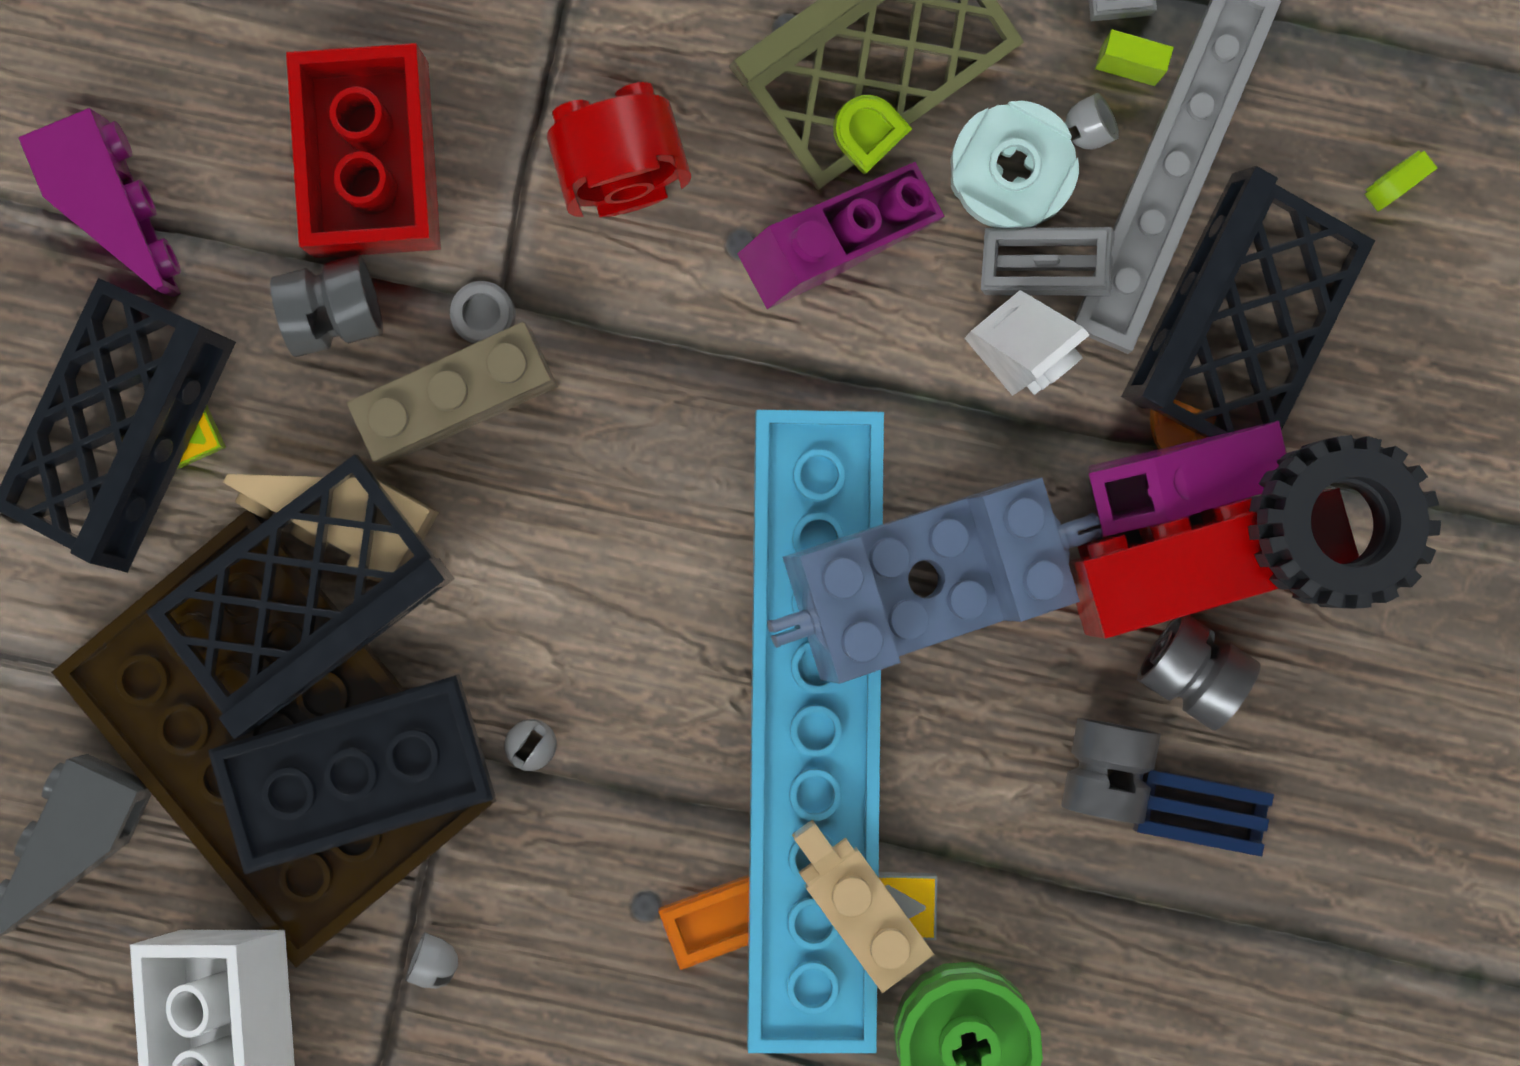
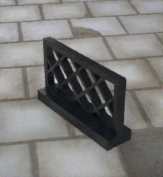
[1121,166,1376,438]
[0,278,236,573]
[146,454,455,739]

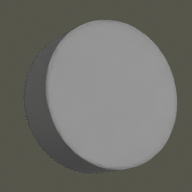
[450,281,516,344]

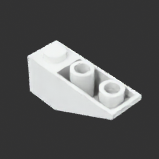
[965,290,1089,396]

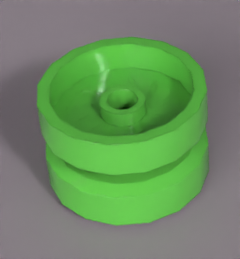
[893,962,1043,1066]

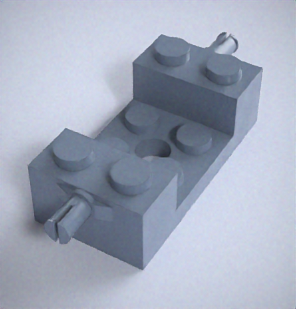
[767,477,1103,684]

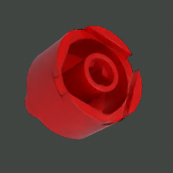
[547,82,691,217]

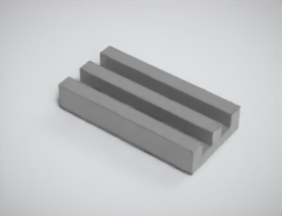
[981,227,1115,296]

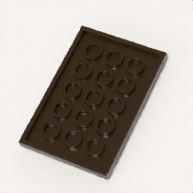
[51,510,497,968]

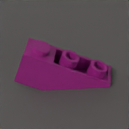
[18,108,181,298]
[737,162,945,309]
[1089,421,1287,536]

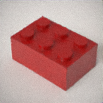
[286,43,441,258]

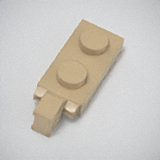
[792,819,935,993]

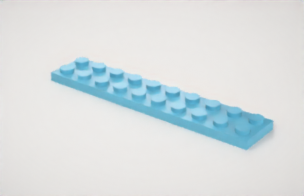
[747,410,884,1053]

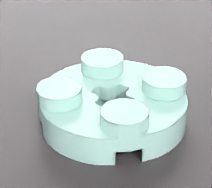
[950,101,1079,228]

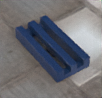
[1133,770,1274,857]

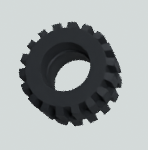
[1248,435,1441,609]

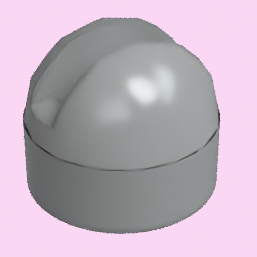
[1065,93,1119,150]
[504,719,557,771]
[405,932,458,989]

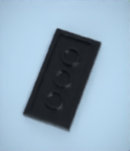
[208,674,496,874]

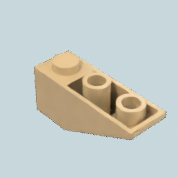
[223,474,439,583]

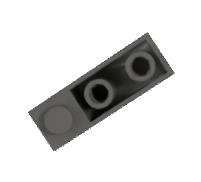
[0,754,151,937]

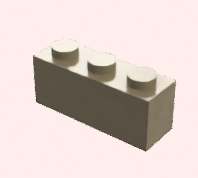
[346,321,558,465]

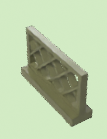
[729,0,1024,190]

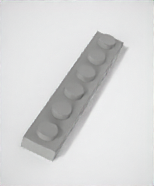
[1074,0,1281,354]

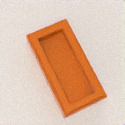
[658,875,749,970]

